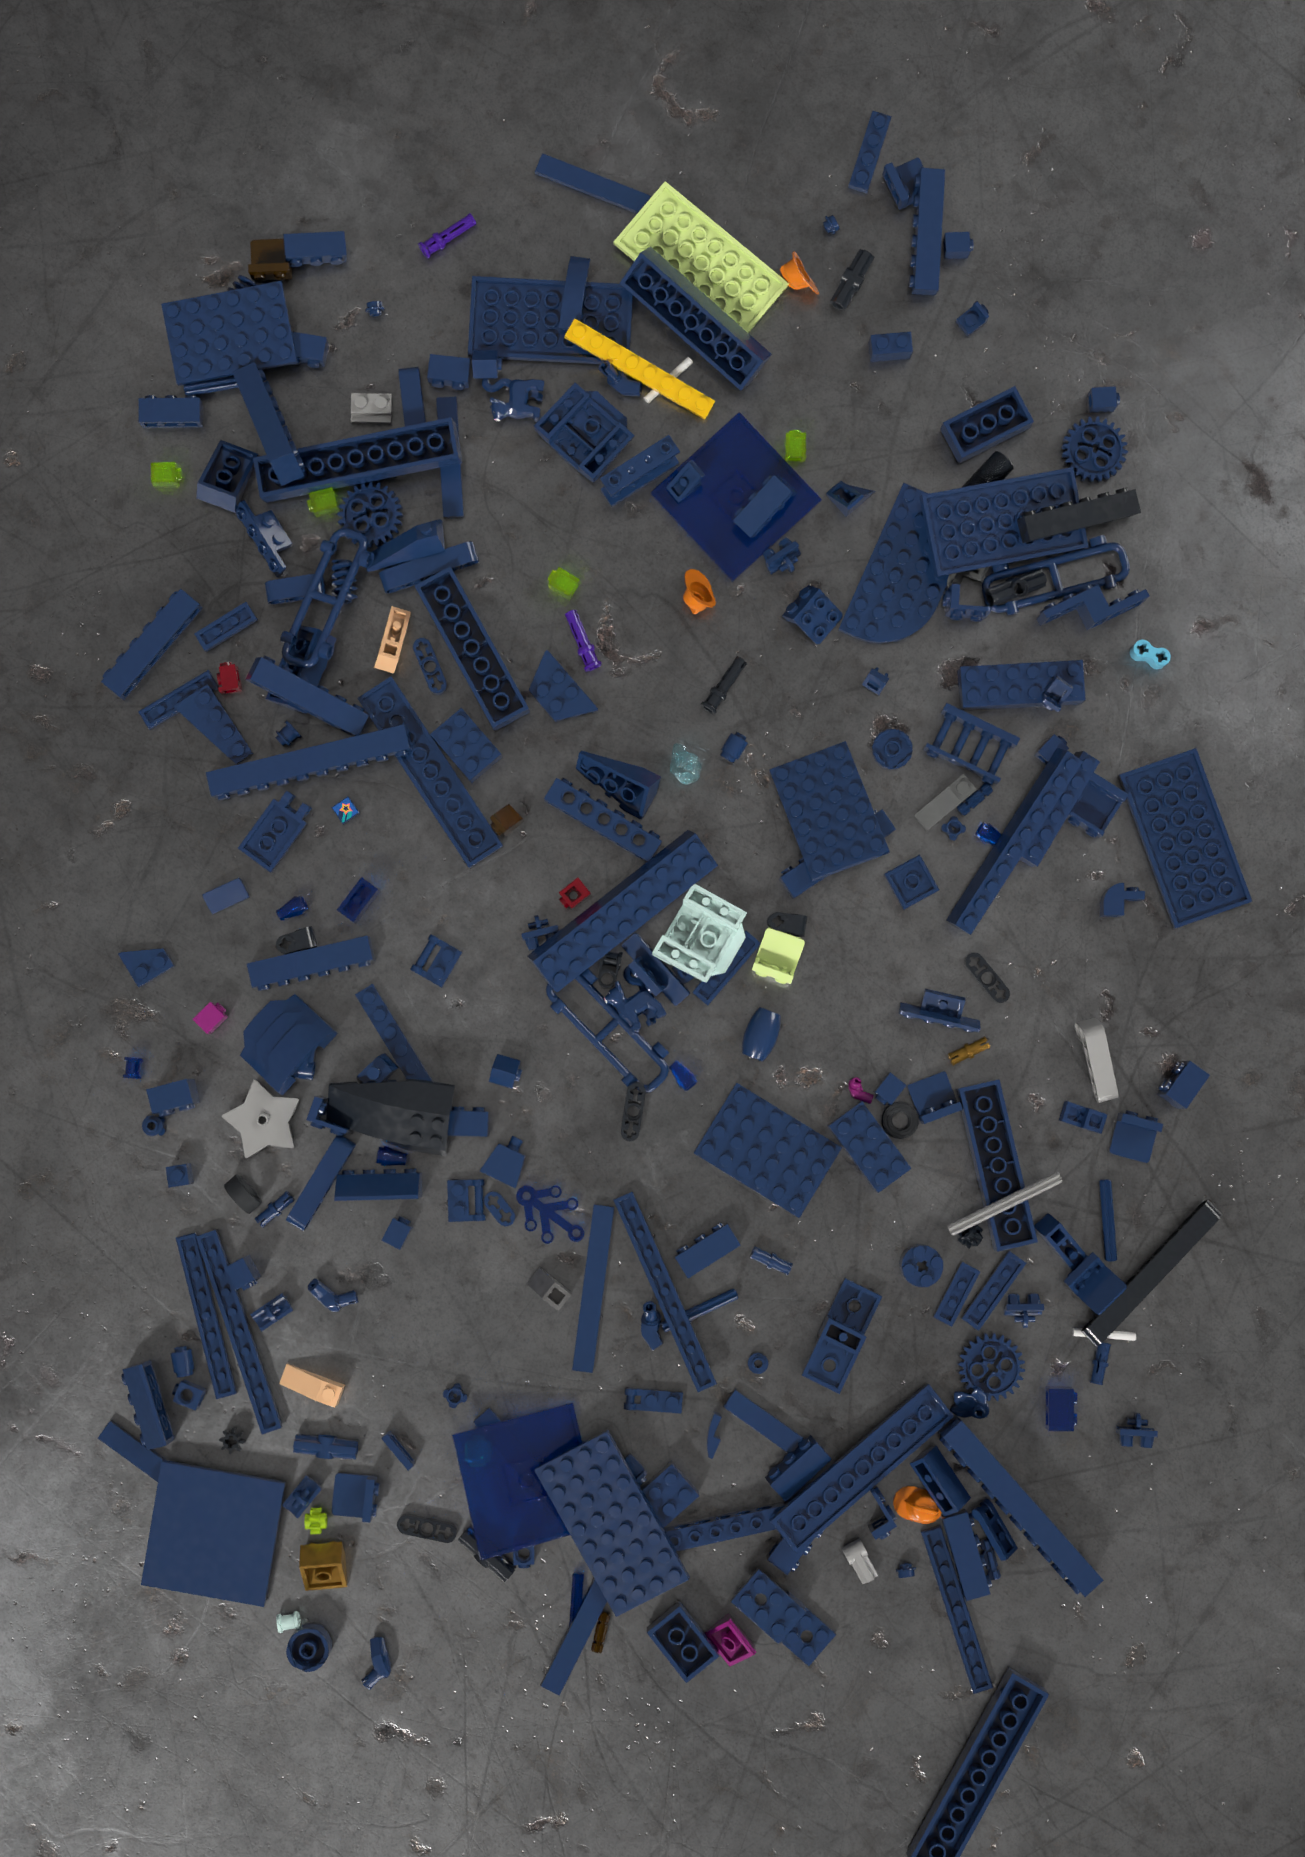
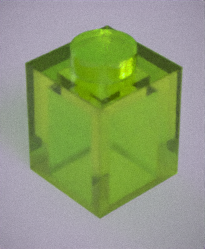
[784,430,806,462]
[151,462,183,488]
[307,487,340,517]
[547,567,580,601]

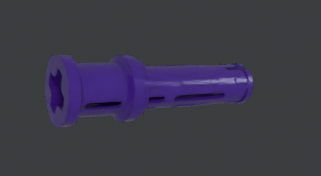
[418,213,477,259]
[565,610,602,672]

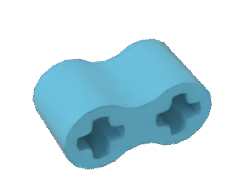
[1129,640,1171,669]

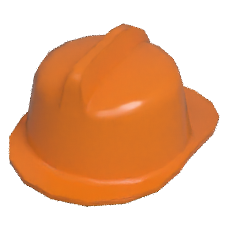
[780,251,819,294]
[683,569,716,614]
[893,1486,942,1524]

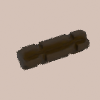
[591,1611,610,1653]

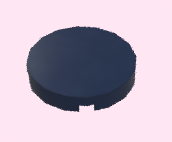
[872,729,913,770]

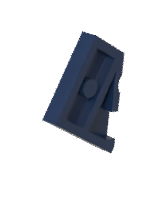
[118,948,175,988]

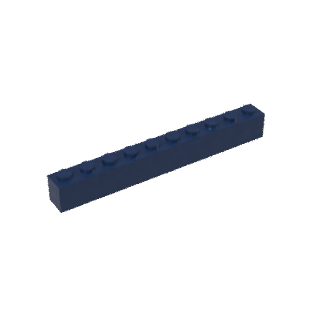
[206,724,413,800]
[946,748,1083,935]

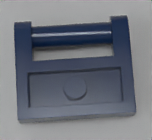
[410,934,463,988]
[447,1179,486,1222]

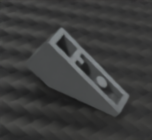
[914,774,977,831]

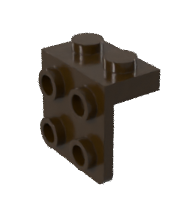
[248,238,292,281]

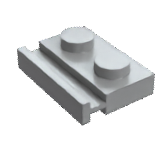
[350,393,392,425]

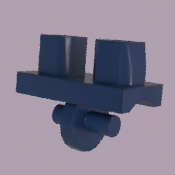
[763,537,801,575]
[521,915,559,951]
[250,1293,293,1332]
[1004,1294,1044,1328]
[1116,1413,1158,1448]
[282,1475,322,1519]

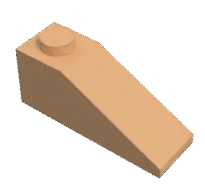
[374,606,411,673]
[279,1364,345,1408]

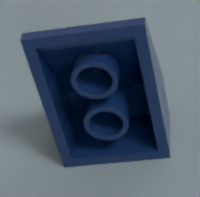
[196,440,258,513]

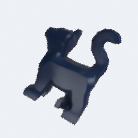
[482,378,544,422]
[604,966,667,1036]

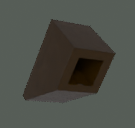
[490,804,524,837]

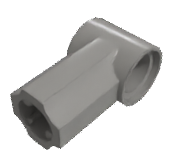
[841,1538,878,1584]

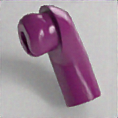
[848,1077,874,1104]

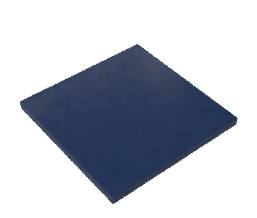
[141,1460,286,1607]

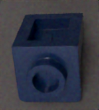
[955,301,989,337]
[624,1453,647,1486]

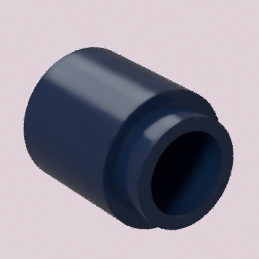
[720,732,748,763]
[170,1346,195,1378]

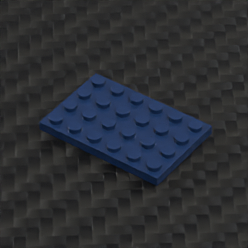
[161,281,298,386]
[769,741,890,882]
[694,1083,842,1218]

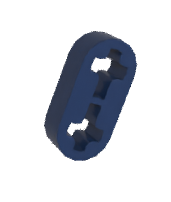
[484,1191,516,1226]

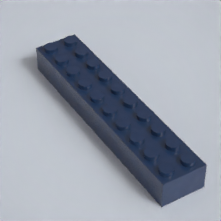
[253,417,463,503]
[527,830,718,993]
[938,1415,1104,1597]
[906,1667,1049,1857]

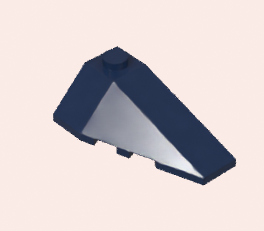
[367,519,445,572]
[576,751,661,820]

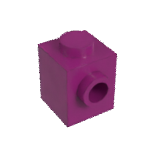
[193,1002,228,1034]

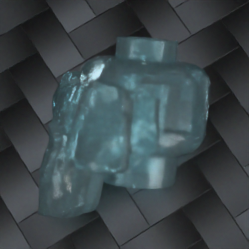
[670,743,702,785]

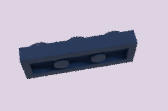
[194,602,258,652]
[933,1261,981,1327]

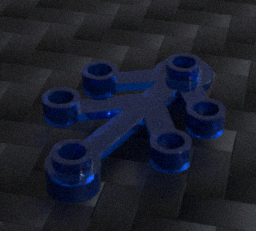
[516,1185,585,1244]

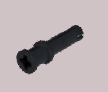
[700,656,747,715]

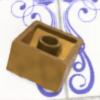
[299,1541,347,1591]

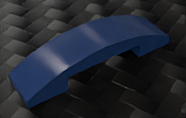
[559,256,591,330]

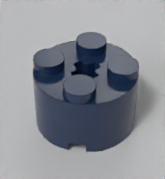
[899,1244,943,1287]
[286,1624,332,1672]

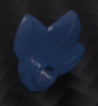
[950,1387,990,1419]

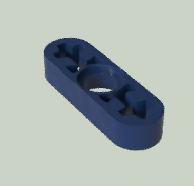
[413,638,447,695]

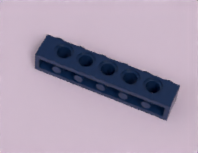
[544,778,662,862]
[663,1501,785,1551]

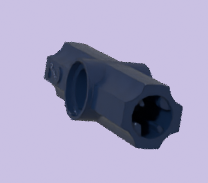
[293,1434,359,1460]

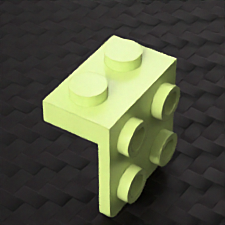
[752,927,805,984]

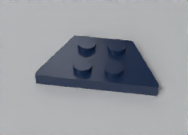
[529,650,598,722]

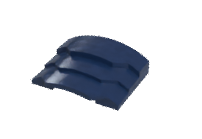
[534,382,635,483]
[240,994,338,1095]

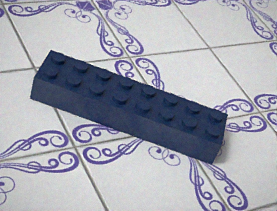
[620,246,772,391]
[415,566,530,732]
[956,1079,1038,1252]

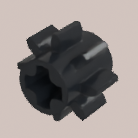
[958,1225,983,1249]
[219,1427,246,1454]

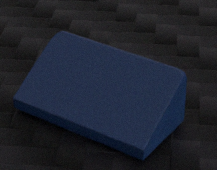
[202,878,250,914]

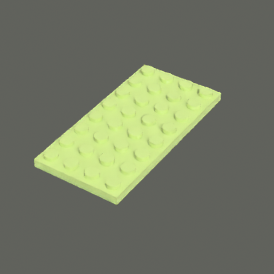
[614,181,789,333]

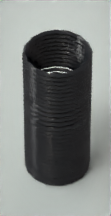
[961,451,1014,488]

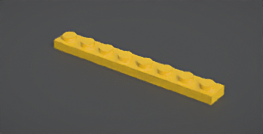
[564,318,715,420]

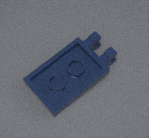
[238,791,312,873]

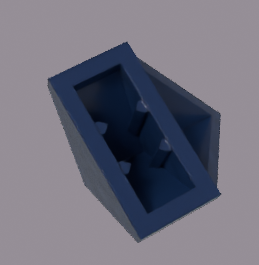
[826,480,876,517]

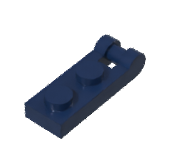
[623,1388,683,1414]
[971,1499,1018,1561]

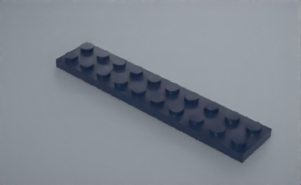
[357,676,503,869]
[769,1383,954,1554]

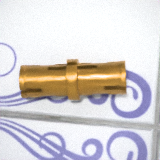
[947,1036,990,1066]

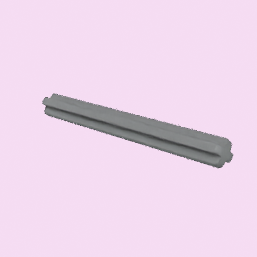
[947,1172,1062,1235]

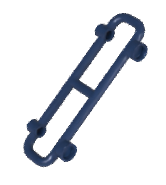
[280,528,374,669]
[982,535,1130,616]
[546,969,669,1093]

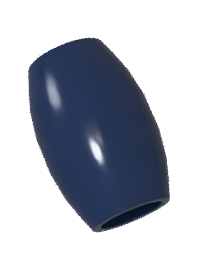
[742,1007,781,1061]

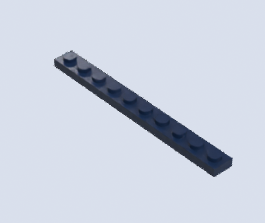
[614,1192,717,1392]
[196,1229,283,1435]

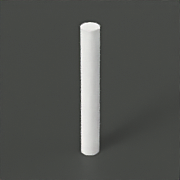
[643,357,693,403]
[1073,1328,1136,1341]

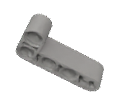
[1075,1017,1119,1103]

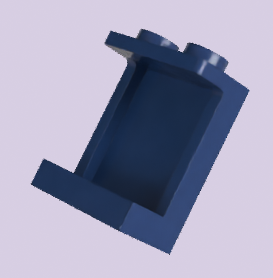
[1067,773,1129,838]

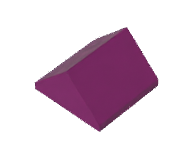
[704,1613,756,1667]

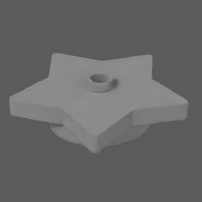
[222,1080,300,1158]

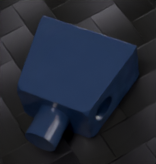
[357,1053,399,1084]
[480,1136,526,1188]

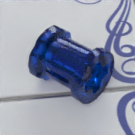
[122,1057,143,1079]

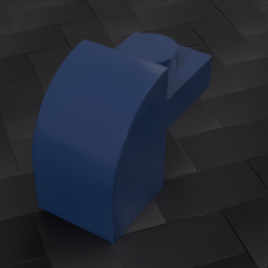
[1100,883,1145,917]

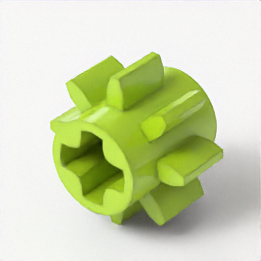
[304,1508,328,1534]

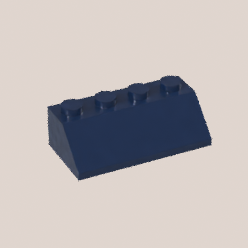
[266,625,337,714]
[334,1168,422,1201]
[121,1360,175,1450]

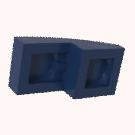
[1059,1101,1108,1134]
[707,1411,722,1459]

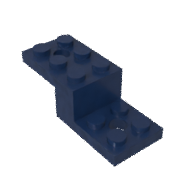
[1037,585,1150,630]
[801,1278,882,1394]
[731,1568,836,1666]

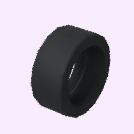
[224,1174,262,1214]

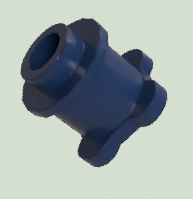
[275,720,302,747]
[142,1115,166,1136]

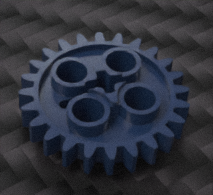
[1061,416,1128,483]
[337,482,404,548]
[957,1333,1025,1401]

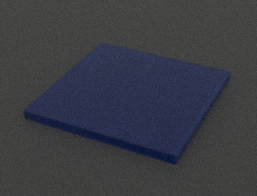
[650,412,822,582]
[452,1402,582,1560]

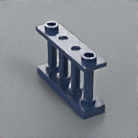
[600,435,680,507]
[923,703,1020,785]

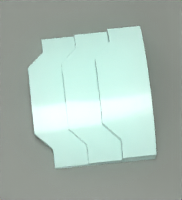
[652,884,747,983]

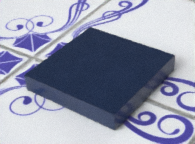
[884,854,940,910]

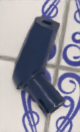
[599,360,642,397]
[308,1278,359,1312]
[641,1301,664,1351]
[361,1637,391,1690]

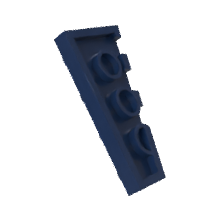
[173,684,253,764]

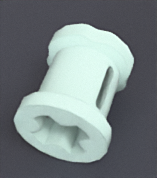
[276,1611,301,1633]

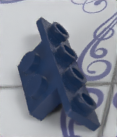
[236,500,292,577]
[622,933,690,1006]
[899,988,981,1032]

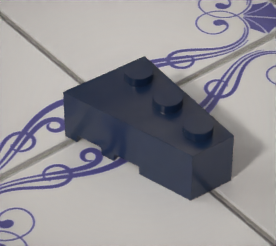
[733,475,798,538]

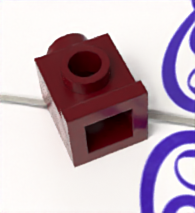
[217,662,242,695]
[559,877,591,909]

